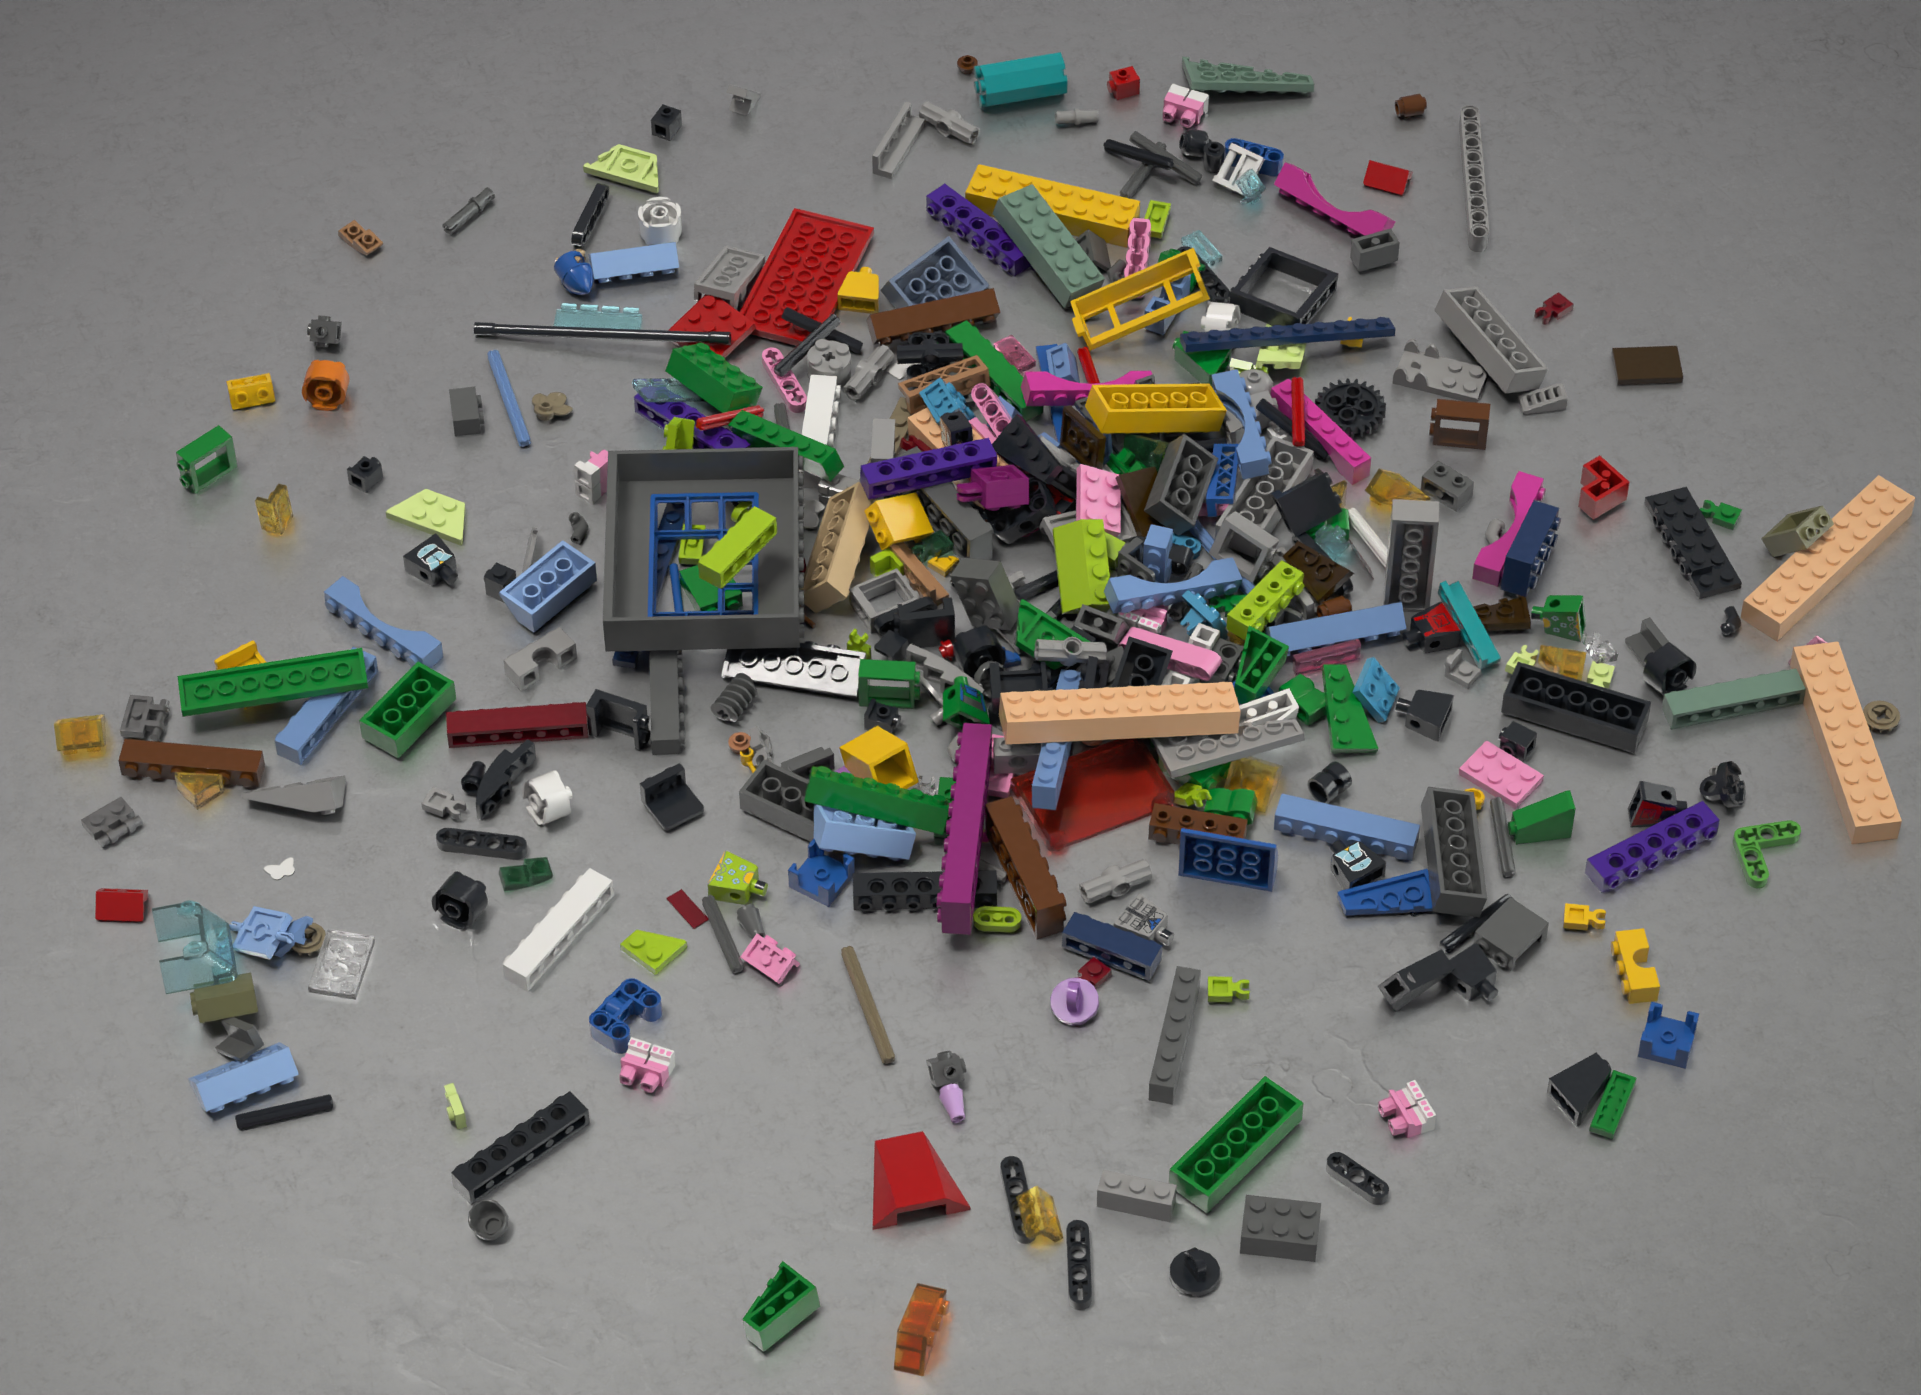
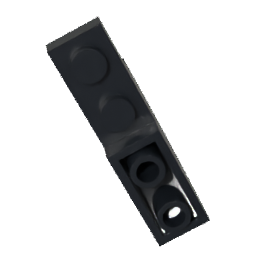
[475,739,536,820]

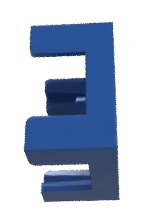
[788,839,855,907]
[1638,1002,1699,1069]

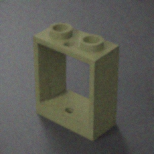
[1761,505,1834,557]

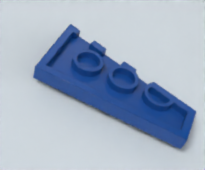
[1337,869,1433,916]

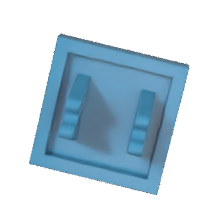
[1181,590,1230,640]
[1352,657,1400,723]

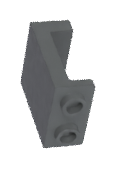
[1473,897,1549,971]

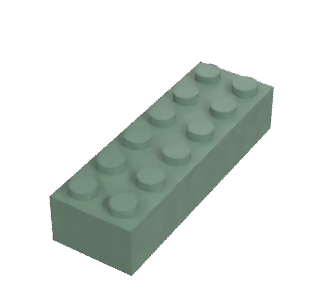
[992,184,1105,309]

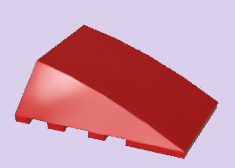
[873,1131,971,1230]

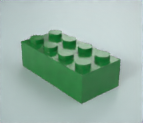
[665,343,763,413]
[359,661,456,758]

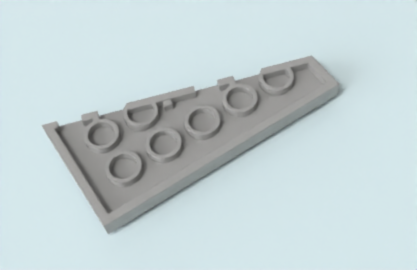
[1150,719,1305,778]

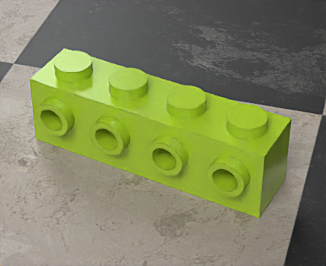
[698,506,777,589]
[1226,560,1304,640]

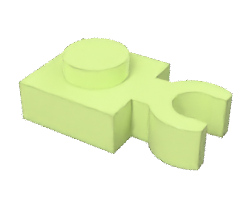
[1505,645,1538,674]
[1587,661,1615,689]
[444,1083,467,1130]

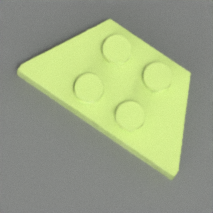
[583,144,659,194]
[1255,324,1306,369]
[386,489,466,546]

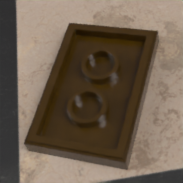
[1611,346,1683,385]
[1060,405,1106,470]
[1115,466,1167,537]

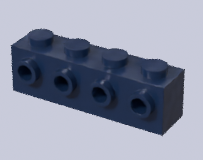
[1062,912,1162,981]

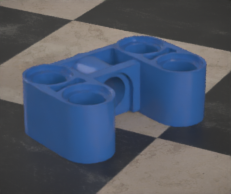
[589,978,662,1054]

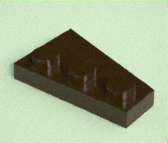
[1282,541,1354,604]
[1473,595,1531,631]

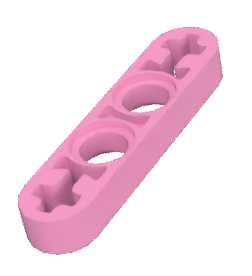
[762,347,807,413]

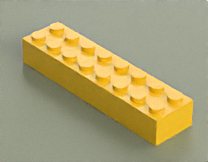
[965,164,1140,248]

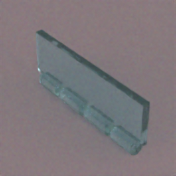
[554,303,642,329]
[632,378,705,402]

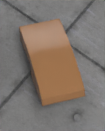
[338,220,383,256]

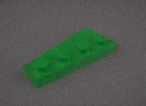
[1321,664,1379,753]

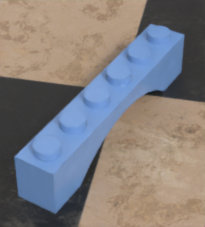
[1212,369,1272,479]
[1104,557,1243,614]
[324,576,443,668]

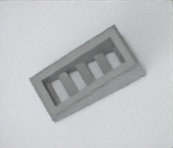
[1518,383,1568,415]

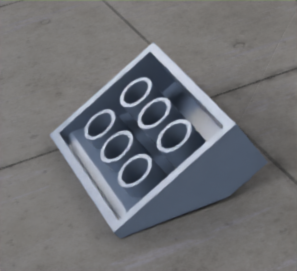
[880,236,990,309]

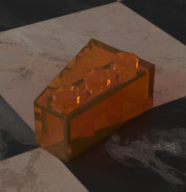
[894,1283,950,1376]

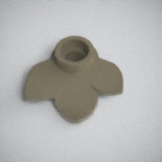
[532,392,573,421]

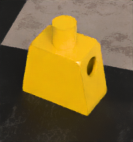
[838,267,879,314]

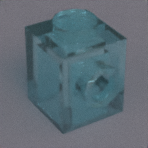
[1314,524,1351,560]

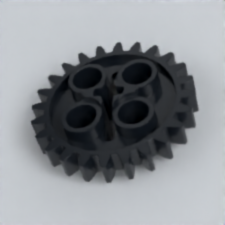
[1315,378,1386,438]

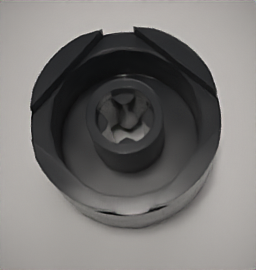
[953,625,1006,680]
[1643,642,1697,695]
[431,871,488,929]

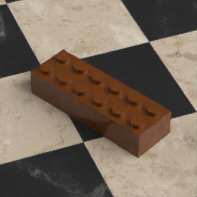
[985,796,1067,940]

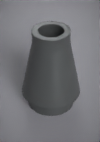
[737,904,765,939]

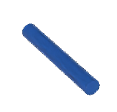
[669,563,684,612]

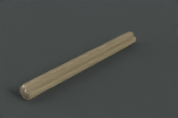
[841,946,895,1065]

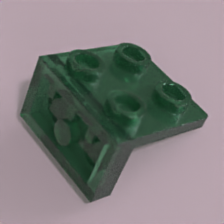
[1123,433,1169,473]

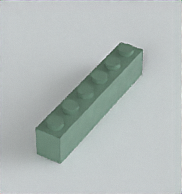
[1662,668,1806,730]

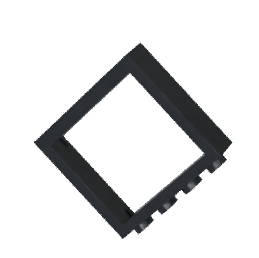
[1228,247,1338,326]

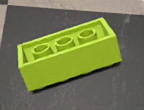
[1052,519,1111,614]

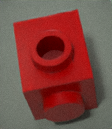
[1107,66,1140,100]

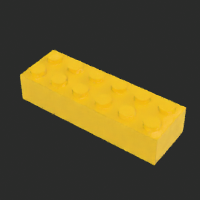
[1085,384,1227,434]

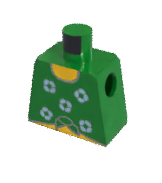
[1531,595,1586,642]

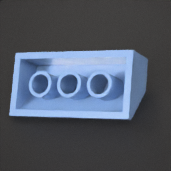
[588,242,679,283]
[499,540,597,632]
[814,804,916,861]
[188,1042,299,1113]

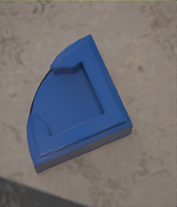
[1002,647,1021,668]

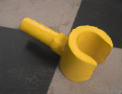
[740,748,757,773]

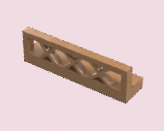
[898,355,990,414]
[881,542,949,606]

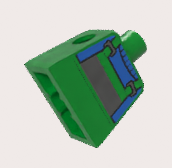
[943,676,990,730]

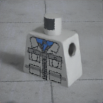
[1114,893,1174,946]

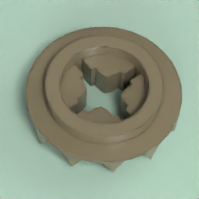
[1863,701,1900,732]
[291,923,326,956]

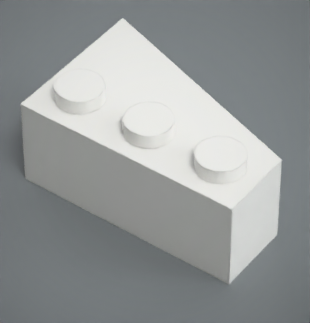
[1239,688,1299,762]

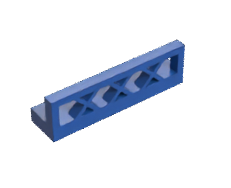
[1206,444,1239,517]

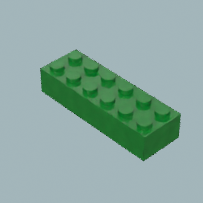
[1169,1076,1304,1213]

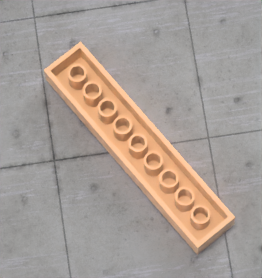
[1740,475,1915,641]
[1790,642,1902,844]
[999,682,1241,745]

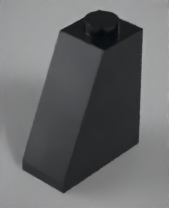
[1547,1052,1612,1127]

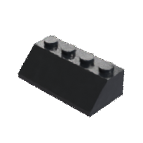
[1112,636,1173,688]

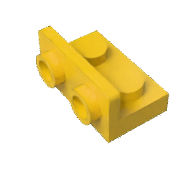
[226,373,275,410]

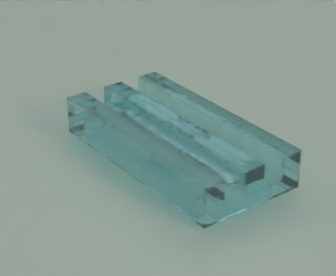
[1181,230,1222,266]

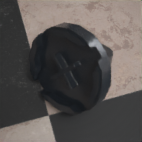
[1699,761,1746,808]
[1169,1247,1220,1297]

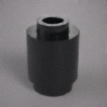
[1203,142,1225,173]

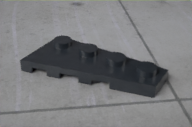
[992,414,1063,485]

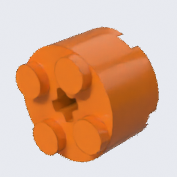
[302,360,350,411]

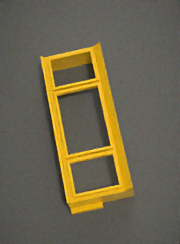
[1070,247,1210,351]

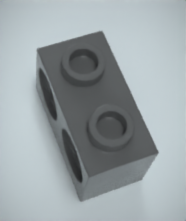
[1199,638,1244,683]

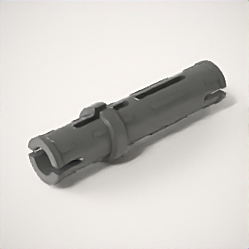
[442,187,495,235]
[1168,563,1204,620]

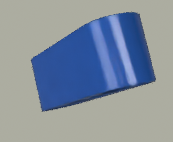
[1224,138,1284,177]

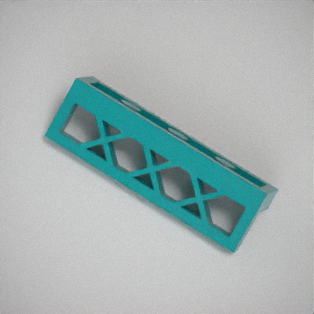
[1438,581,1501,670]

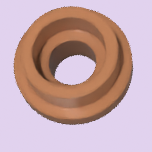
[728,732,751,754]

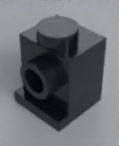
[347,456,383,493]
[864,698,901,734]

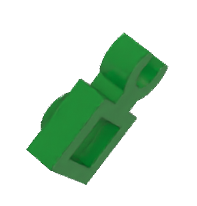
[1700,500,1742,530]
[1209,594,1246,617]

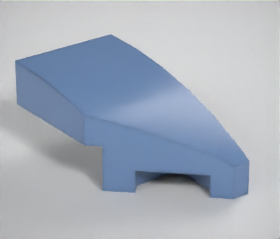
[273,916,313,958]

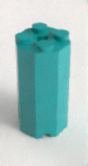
[974,52,1068,108]

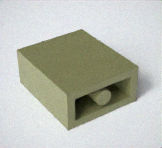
[190,972,258,1023]

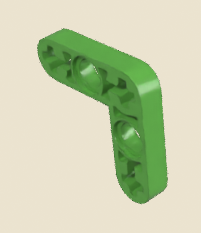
[1733,820,1801,888]

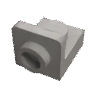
[1444,649,1481,689]

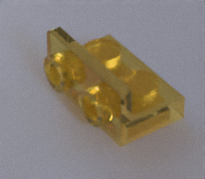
[255,484,293,535]
[1017,1186,1063,1243]

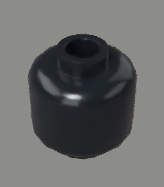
[1179,129,1212,158]

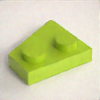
[620,930,687,975]

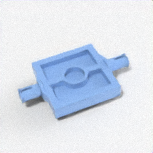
[229,906,294,959]

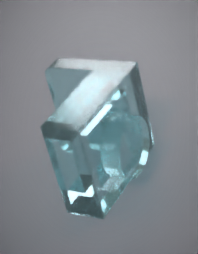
[1235,168,1266,205]

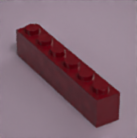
[446,702,589,748]

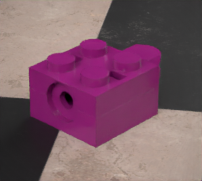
[957,465,1029,511]

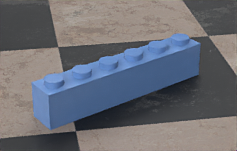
[1264,602,1407,656]
[275,647,378,765]
[1274,794,1420,861]

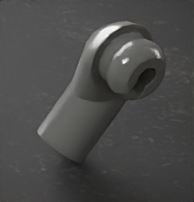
[1107,259,1126,283]
[569,512,588,544]

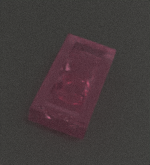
[994,335,1036,374]

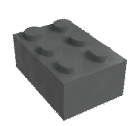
[950,557,1019,630]
[1240,1195,1321,1262]

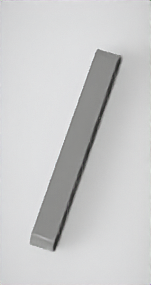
[1459,105,1489,252]

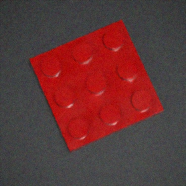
[668,294,756,358]

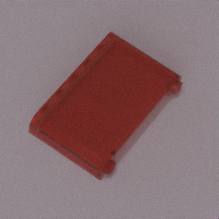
[1010,738,1175,851]

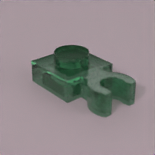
[911,530,954,563]

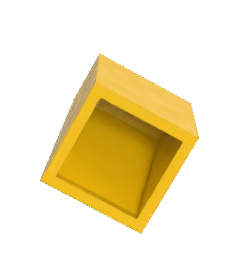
[839,726,919,789]

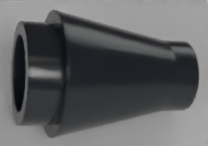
[461,761,486,795]

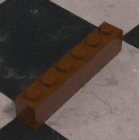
[866,288,1000,346]
[118,739,265,787]

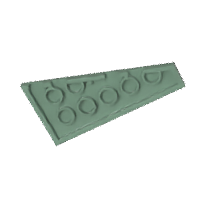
[1182,56,1315,94]

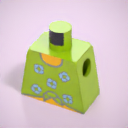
[707,851,768,905]

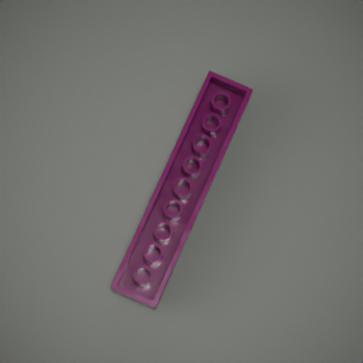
[937,723,992,935]

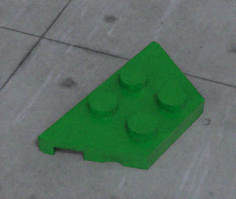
[1015,599,1090,670]

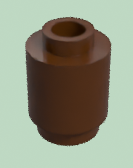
[1395,94,1427,118]
[1316,596,1352,617]

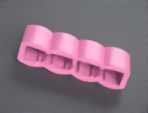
[1124,218,1151,298]

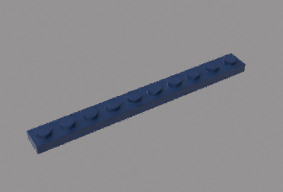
[1180,317,1396,352]
[612,503,685,669]

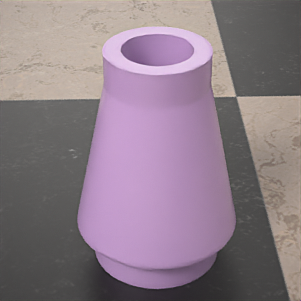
[939,1084,966,1123]

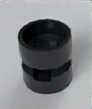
[1307,761,1352,804]

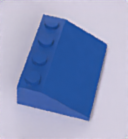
[1178,828,1278,892]

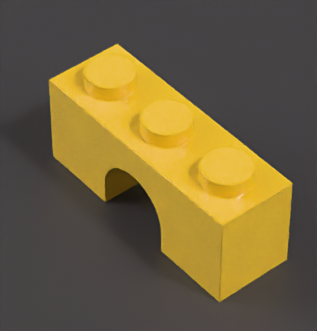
[1611,928,1660,1004]

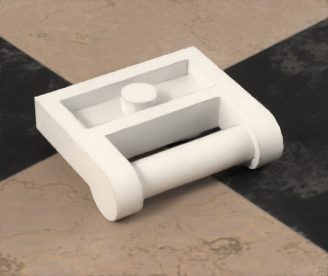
[1212,143,1265,197]

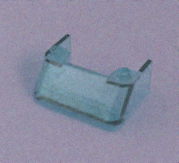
[152,900,238,994]

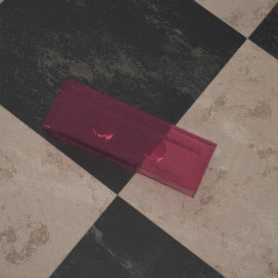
[1292,639,1361,676]

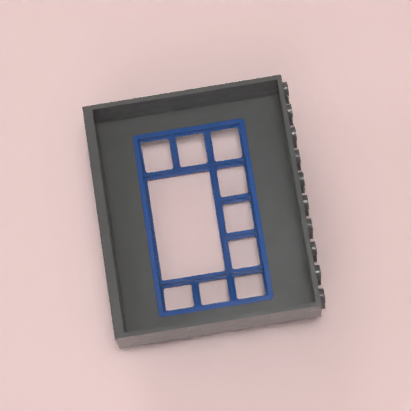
[603,447,804,652]

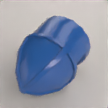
[554,251,594,295]

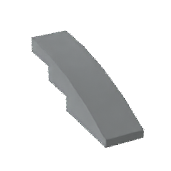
[906,644,984,699]

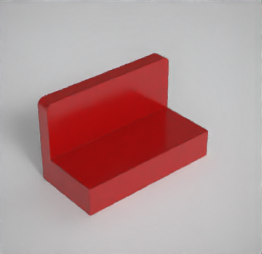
[1363,160,1413,195]
[95,888,148,922]

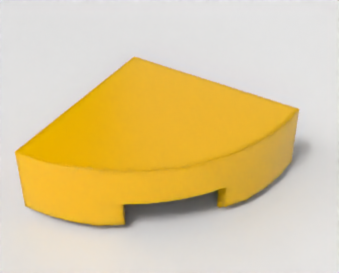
[927,556,959,577]

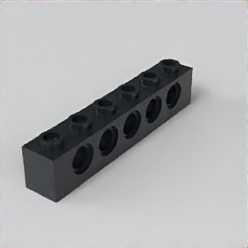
[853,870,997,911]
[451,1091,590,1205]

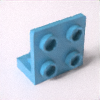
[919,377,976,425]

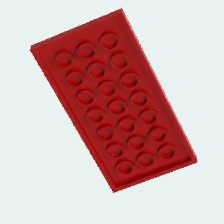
[740,208,874,346]

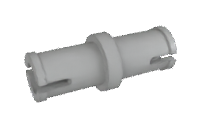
[1055,108,1098,125]

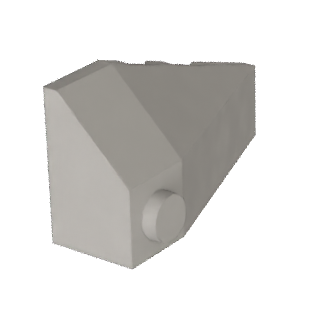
[241,775,346,815]

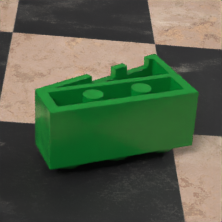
[1234,626,1289,704]
[742,1261,820,1352]

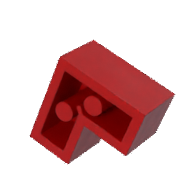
[1578,455,1630,520]

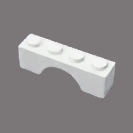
[1162,623,1220,685]

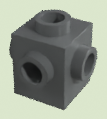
[307,315,342,347]
[926,1051,966,1087]

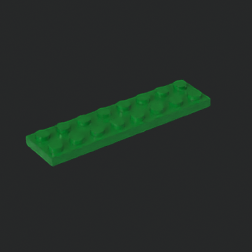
[177,648,368,717]

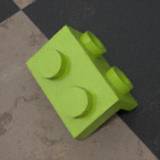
[662,417,695,450]

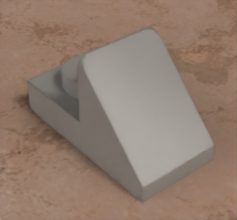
[726,85,761,116]

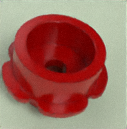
[938,640,954,661]

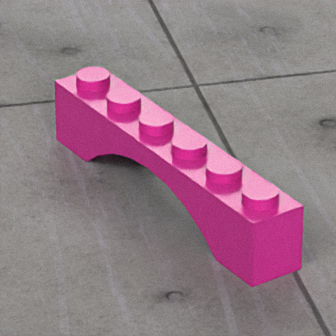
[1274,162,1396,235]
[1021,371,1155,406]
[1271,379,1371,485]
[1472,471,1546,587]

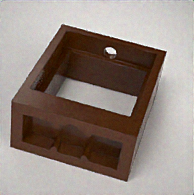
[1429,399,1491,450]

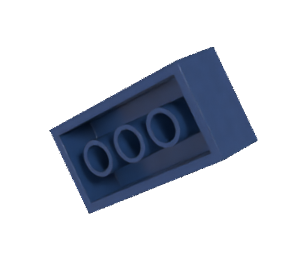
[1500,500,1561,597]

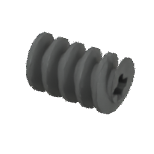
[710,673,758,723]

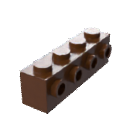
[1148,803,1248,845]

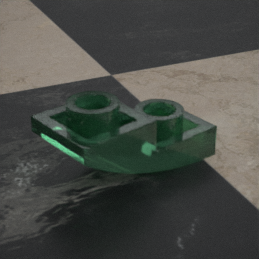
[498,857,553,891]

